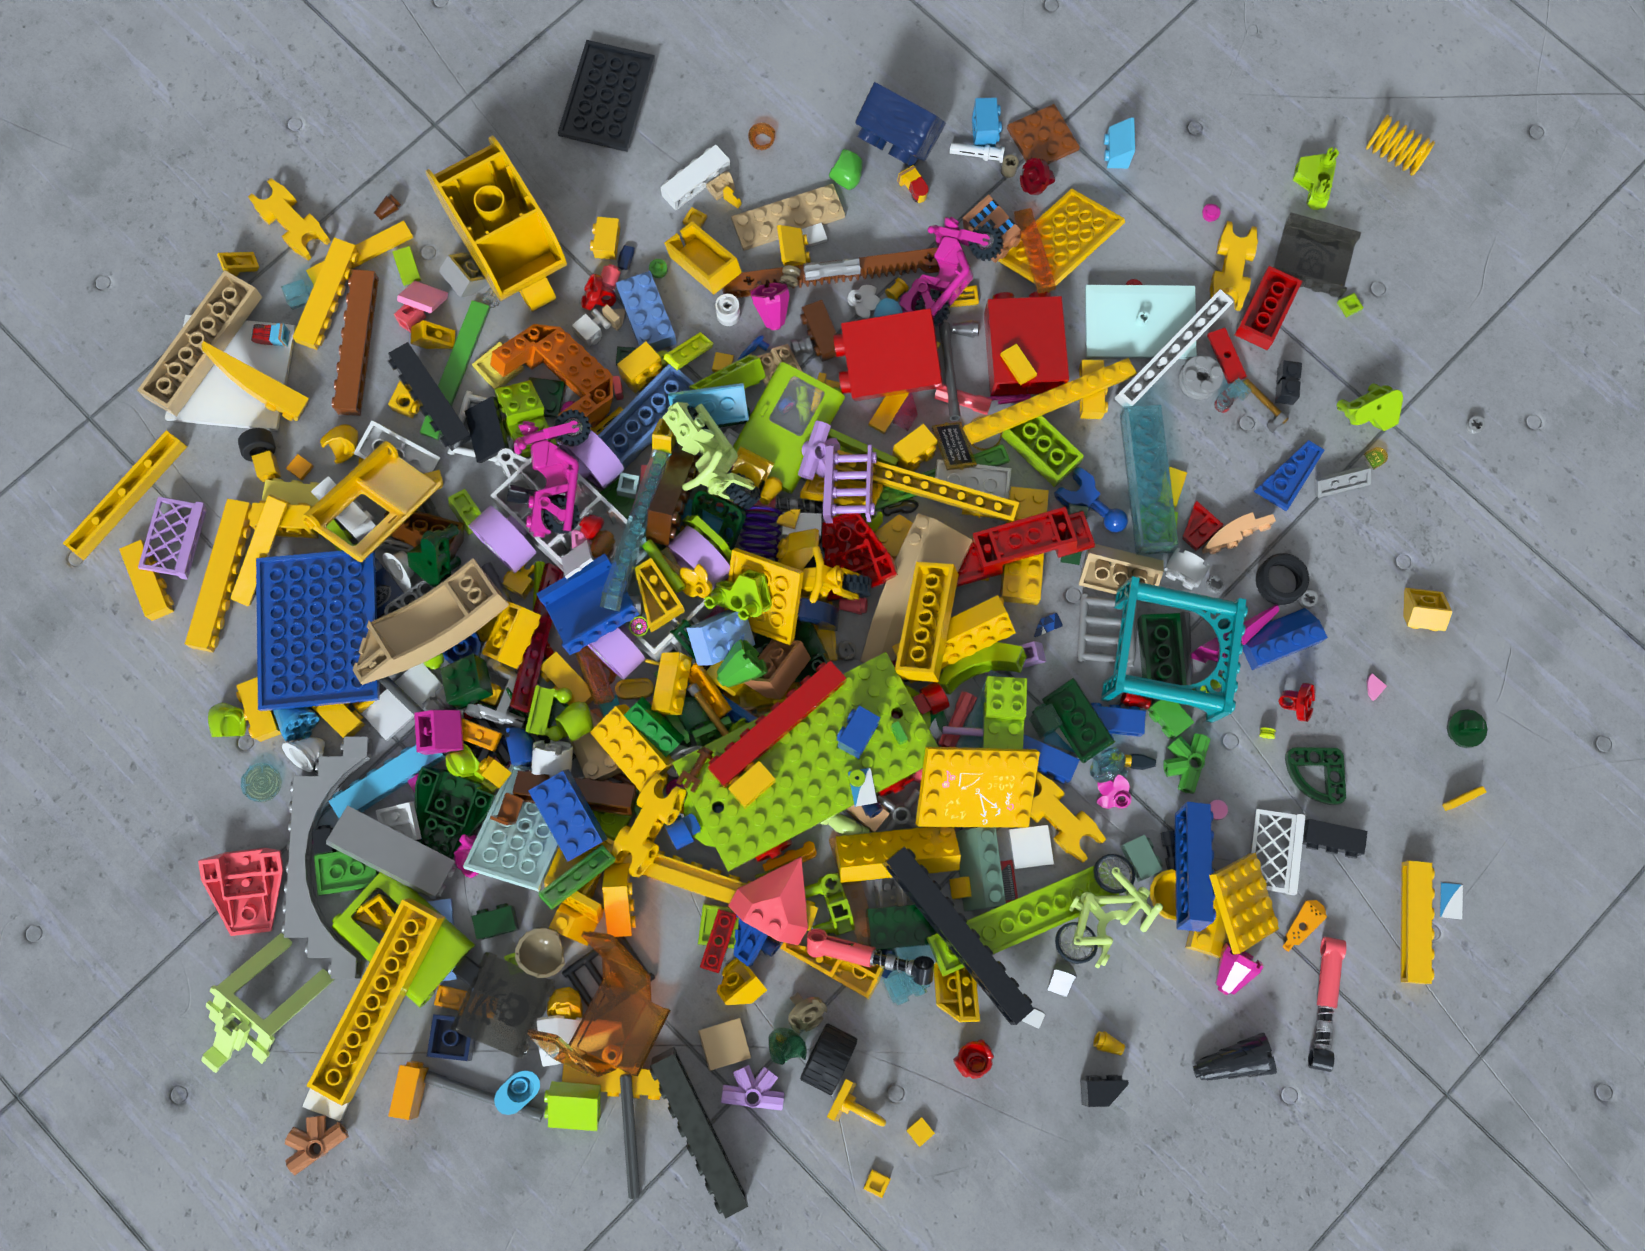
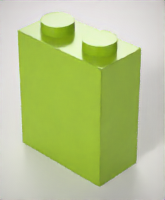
[544,1081,601,1131]

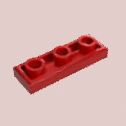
[1207,328,1247,384]
[700,909,737,973]

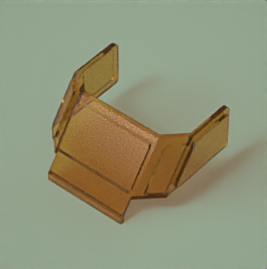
[527,931,671,1077]

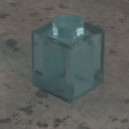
[281,279,312,310]

